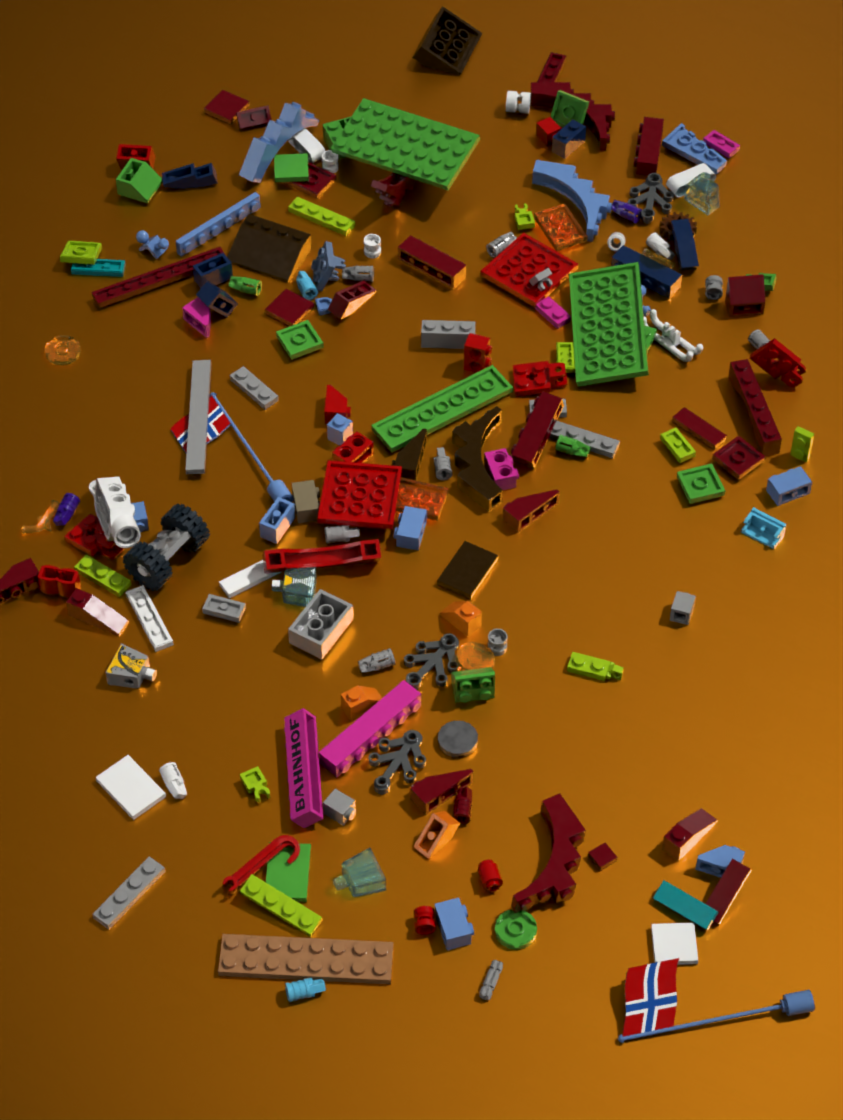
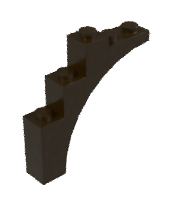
[452,406,503,512]

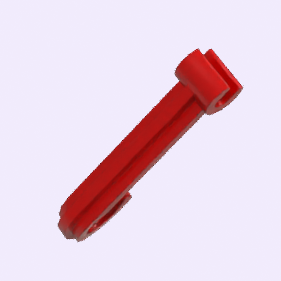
[222,835,300,895]

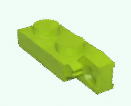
[567,652,624,681]

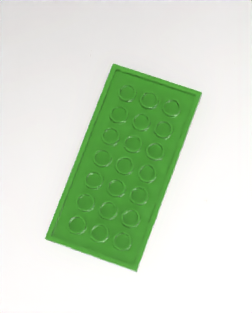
[331,98,480,191]
[569,262,649,387]

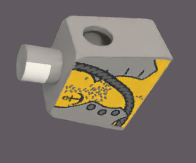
[106,644,157,689]

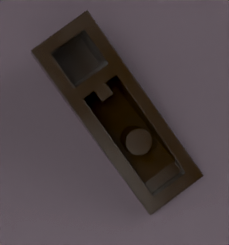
[392,429,427,483]

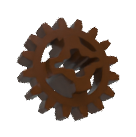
[659,212,697,242]

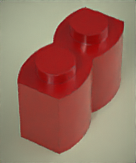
[37,565,81,598]

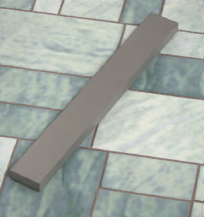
[185,360,211,474]

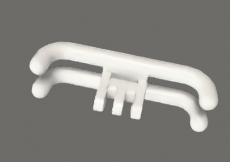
[644,309,703,362]

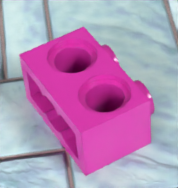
[484,448,519,490]

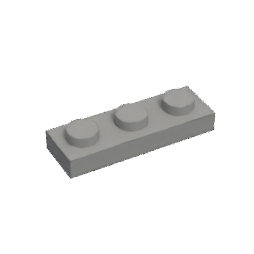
[230,366,279,410]

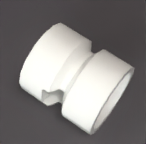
[506,91,531,114]

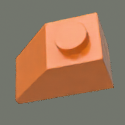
[440,601,482,637]
[341,685,382,722]
[414,811,460,859]

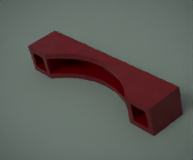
[728,359,782,456]

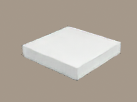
[651,923,698,965]

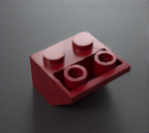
[725,274,765,317]

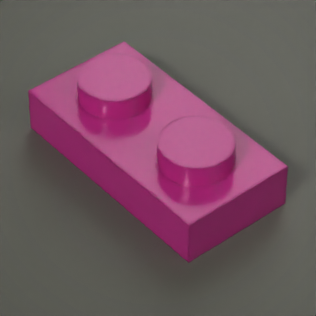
[703,130,740,158]
[535,296,571,329]

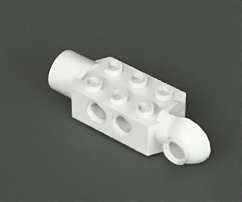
[89,477,141,548]

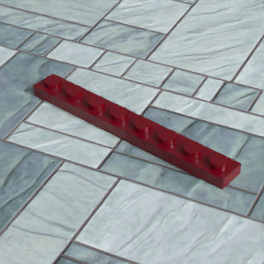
[92,247,225,308]

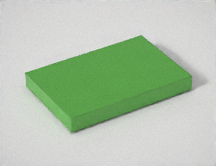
[266,842,311,902]

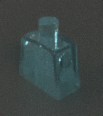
[333,848,386,897]

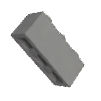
[421,320,476,349]

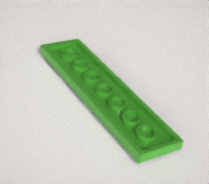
[371,365,513,453]

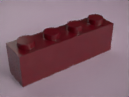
[633,117,664,176]
[398,235,466,289]
[511,391,564,469]

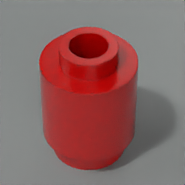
[477,860,503,892]

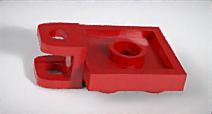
[749,338,806,388]
[513,361,568,397]
[64,513,124,560]

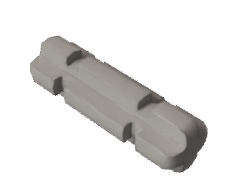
[479,960,503,1000]

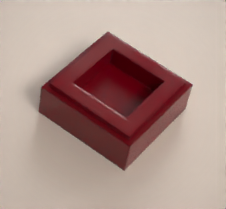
[588,842,617,871]

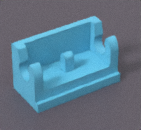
[741,507,786,549]

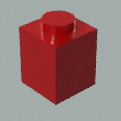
[536,117,561,146]

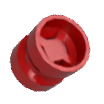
[413,906,436,935]

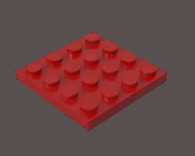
[480,232,578,308]
[317,460,402,529]

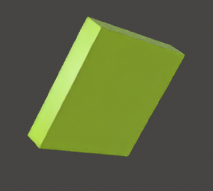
[60,240,102,265]

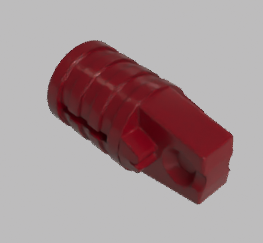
[452,786,472,825]

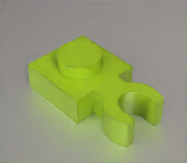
[515,203,535,230]
[240,766,270,803]

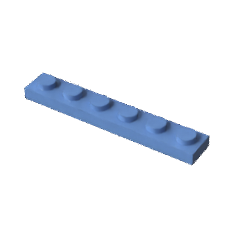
[176,192,261,257]

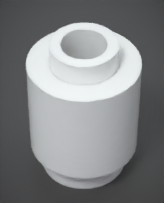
[607,232,626,251]

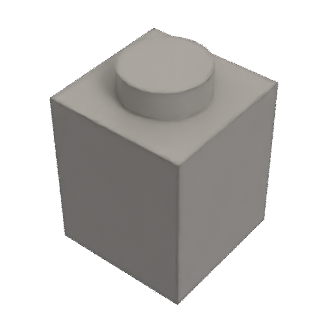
[670,591,696,625]
[323,789,356,826]

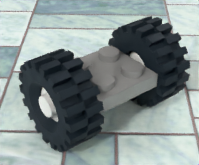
[123,504,210,591]

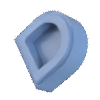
[315,297,332,316]

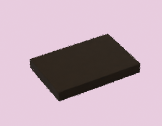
[437,541,498,599]

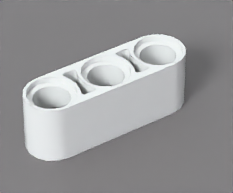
[288,128,325,163]
[666,163,716,198]

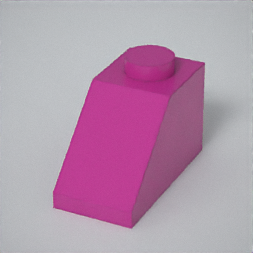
[182,297,211,338]

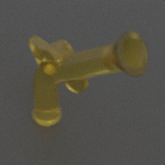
[21,500,60,534]

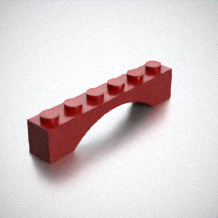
[262,539,381,574]

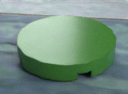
[495,909,537,950]

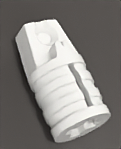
[646,232,675,260]
[159,762,187,799]

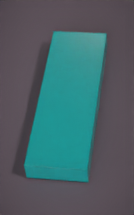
[71,259,126,277]
[653,880,719,931]

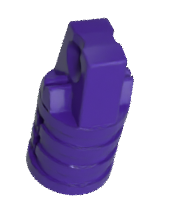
[611,200,642,223]
[53,493,80,526]

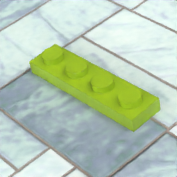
[288,197,355,236]
[240,874,323,937]

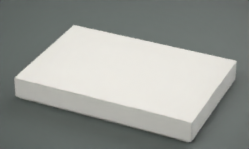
[96,755,166,820]

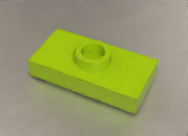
[556,342,575,373]

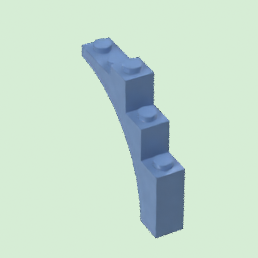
[239,102,319,183]
[532,160,612,242]

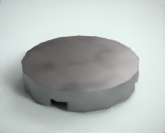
[438,721,478,758]

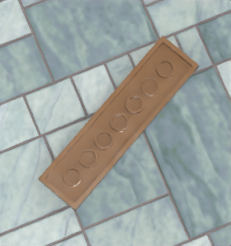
[218,934,393,984]

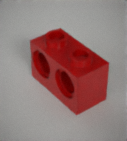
[464,333,492,373]
[332,431,374,463]

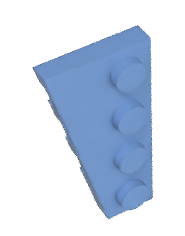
[662,123,727,174]

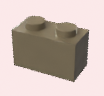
[292,480,320,523]

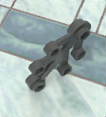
[628,173,674,224]
[404,633,459,690]
[368,730,426,795]

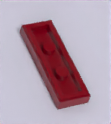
[537,52,566,82]
[672,407,727,450]
[706,858,751,925]

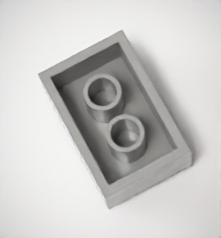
[288,589,354,659]

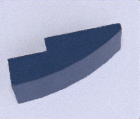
[162,163,218,189]
[671,219,699,271]

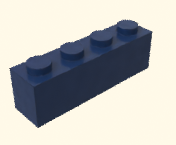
[611,245,682,299]

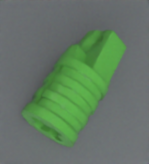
[229,276,262,296]
[555,434,591,457]

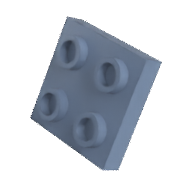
[311,241,346,291]

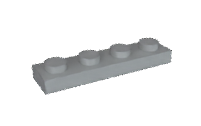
[549,421,620,458]
[93,857,165,929]

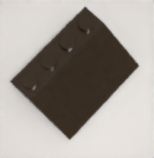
[412,6,482,76]
[227,214,311,283]

